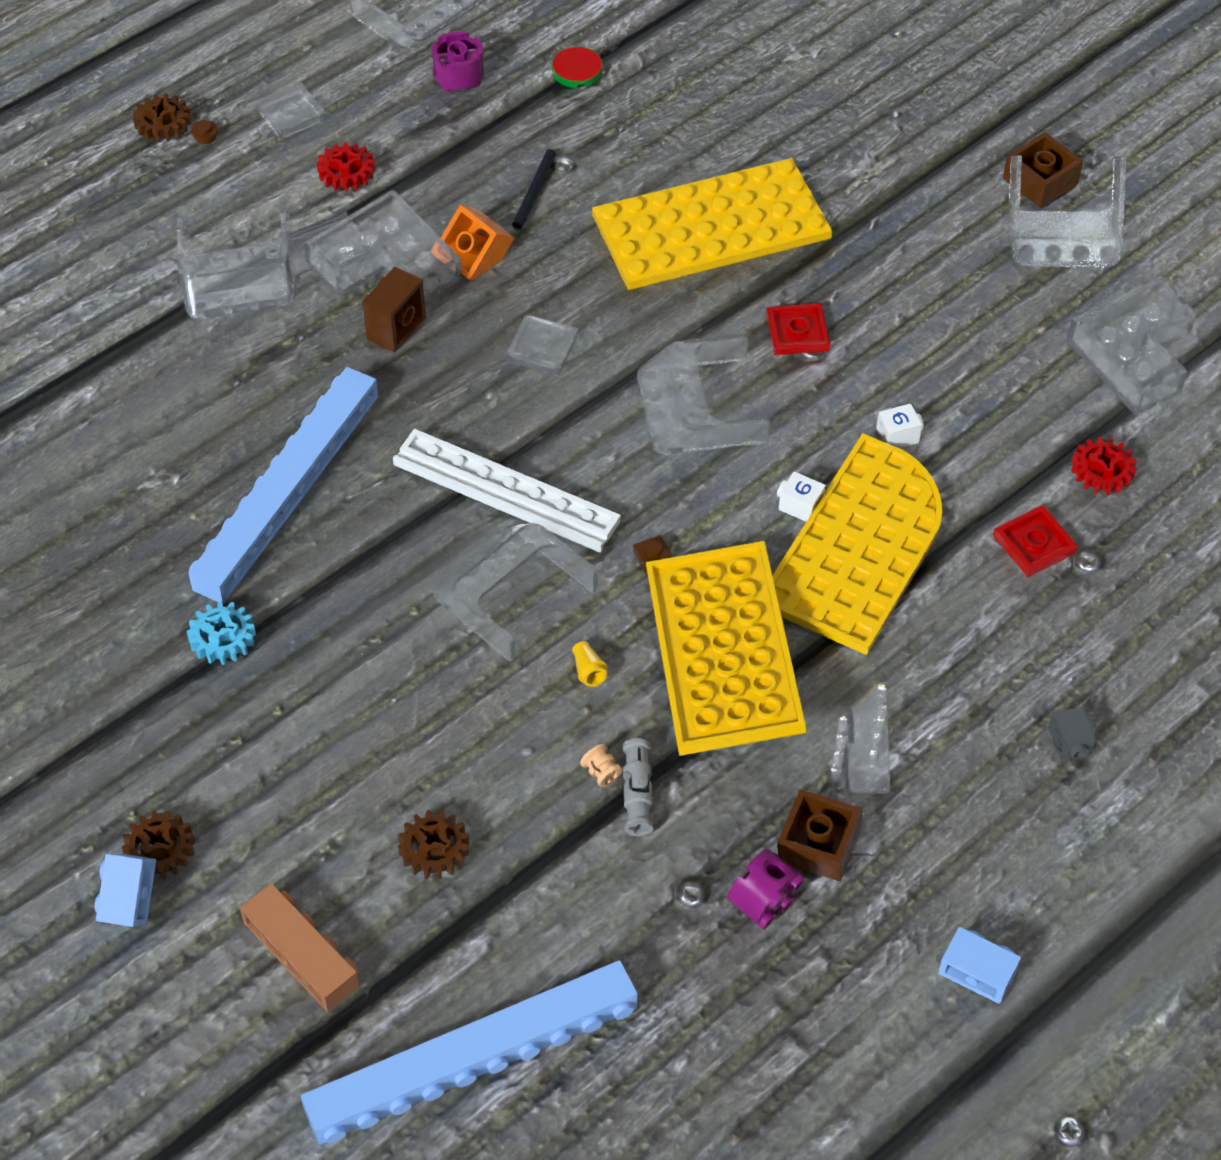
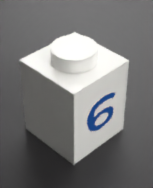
[876,404,924,448]
[777,472,826,522]

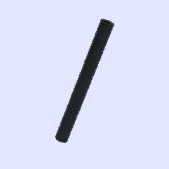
[512,149,556,230]

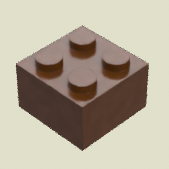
[1003,132,1083,208]
[362,266,426,353]
[777,789,863,882]

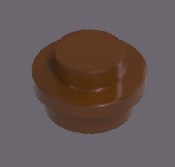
[191,120,218,144]

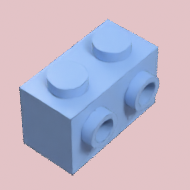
[95,853,156,927]
[938,927,1021,1004]

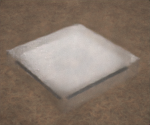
[255,82,326,139]
[506,314,578,376]

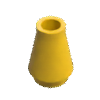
[572,641,607,687]

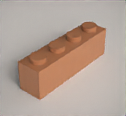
[240,883,359,1013]

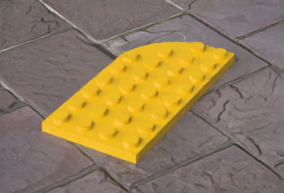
[772,433,942,655]

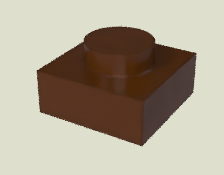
[633,535,673,574]

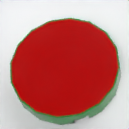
[552,47,602,88]

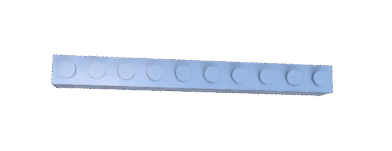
[188,367,378,604]
[300,960,637,1145]

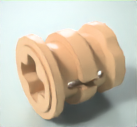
[580,744,622,787]

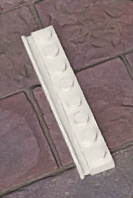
[393,429,621,553]

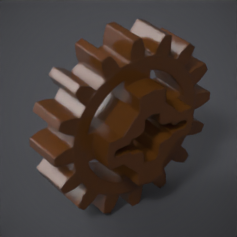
[133,93,191,142]
[122,810,195,880]
[398,810,470,879]

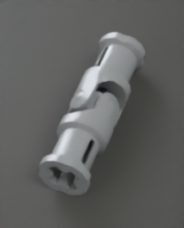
[623,738,653,836]

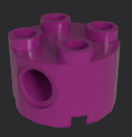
[432,31,484,92]
[727,849,805,930]

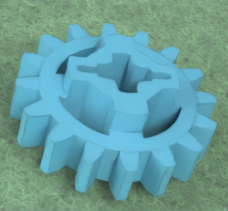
[187,601,256,665]

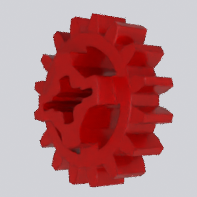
[317,142,375,192]
[1071,437,1137,495]

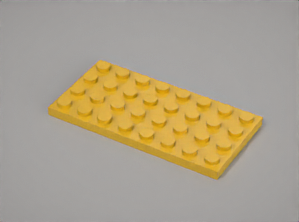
[592,158,832,290]
[646,541,807,756]

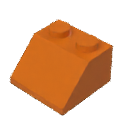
[433,204,515,280]

